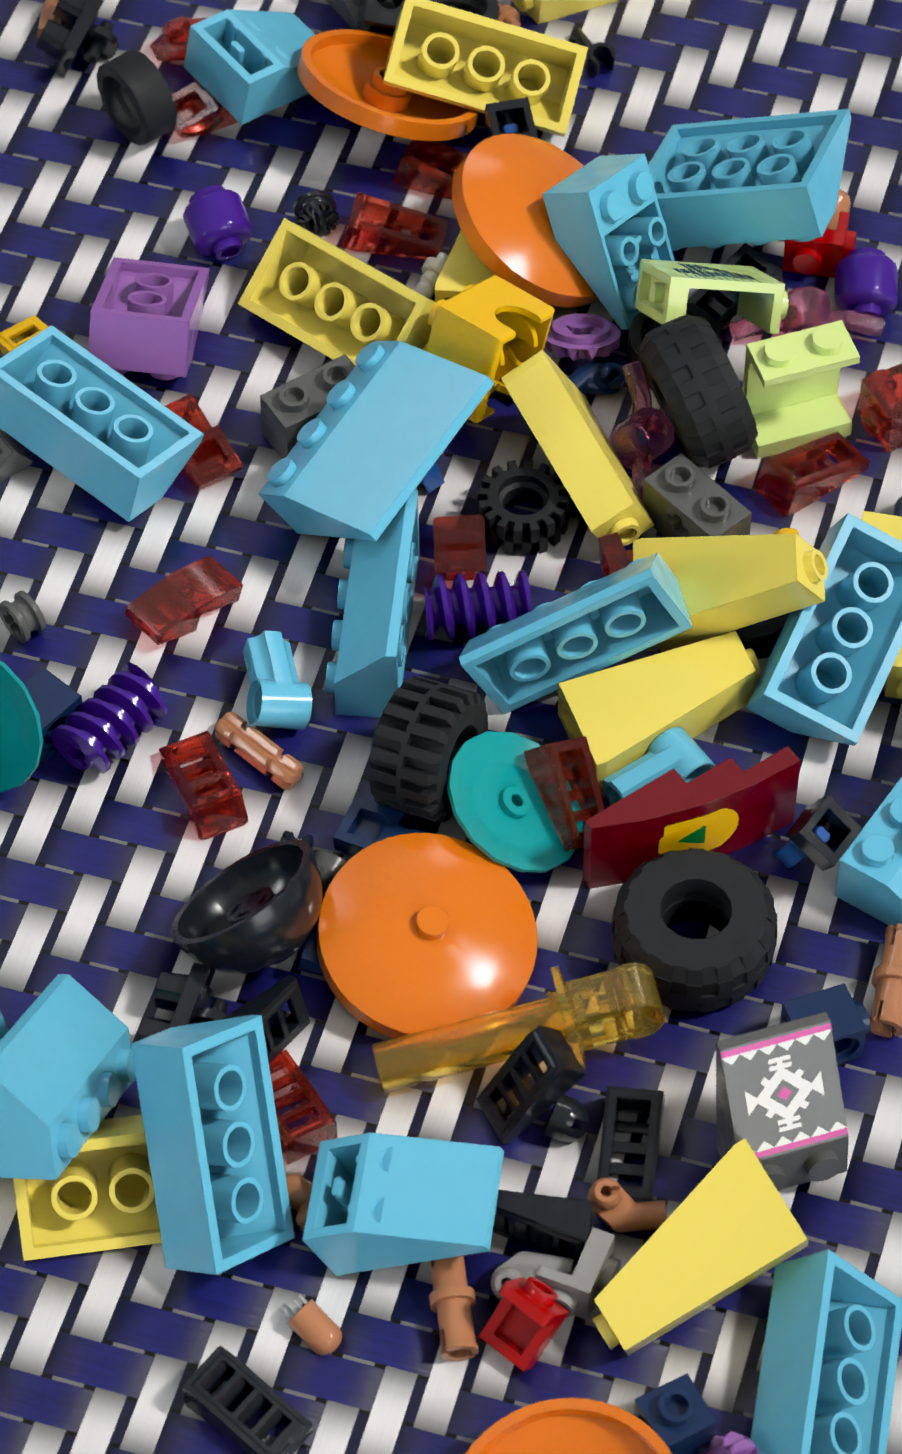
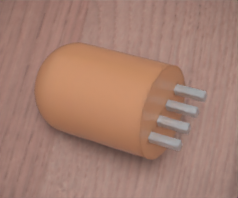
[282,1295,342,1355]

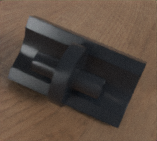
[36,0,119,77]
[137,962,228,1041]

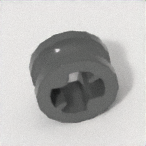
[0,591,47,643]

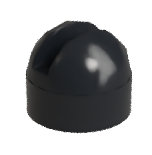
[543,1095,590,1143]

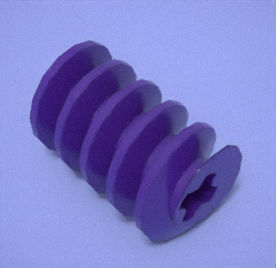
[424,570,531,641]
[51,662,168,774]

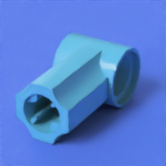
[243,631,312,730]
[602,726,715,806]

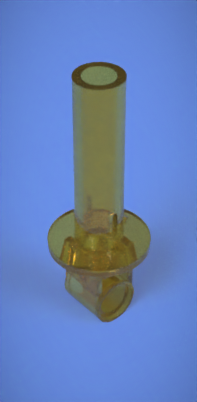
[372,963,666,1093]

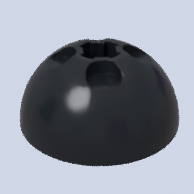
[170,839,323,974]

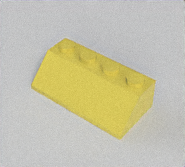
[383,0,588,137]
[238,218,436,366]
[13,1115,162,1261]

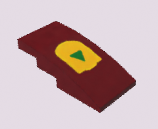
[583,746,801,889]

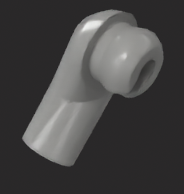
[491,1251,575,1300]

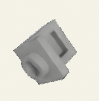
[534,1227,621,1320]

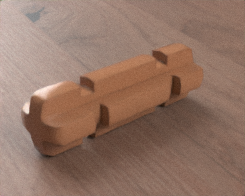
[214,712,304,790]

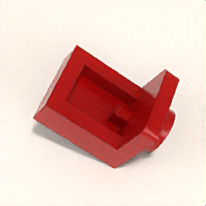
[782,211,857,278]
[478,1277,569,1372]

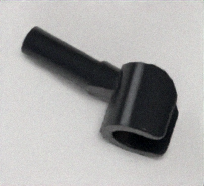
[571,28,616,76]

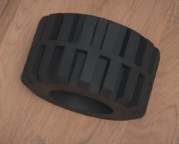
[369,676,488,823]

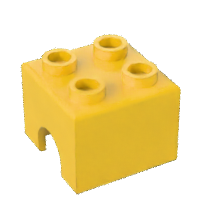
[422,275,554,423]

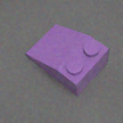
[88,257,210,380]

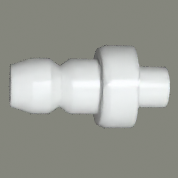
[414,252,448,299]

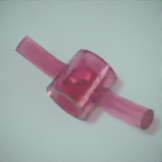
[730,287,884,341]
[610,361,675,501]

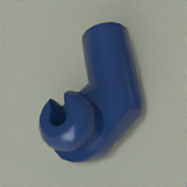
[568,362,626,396]

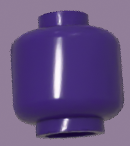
[183,185,253,261]
[835,247,898,324]

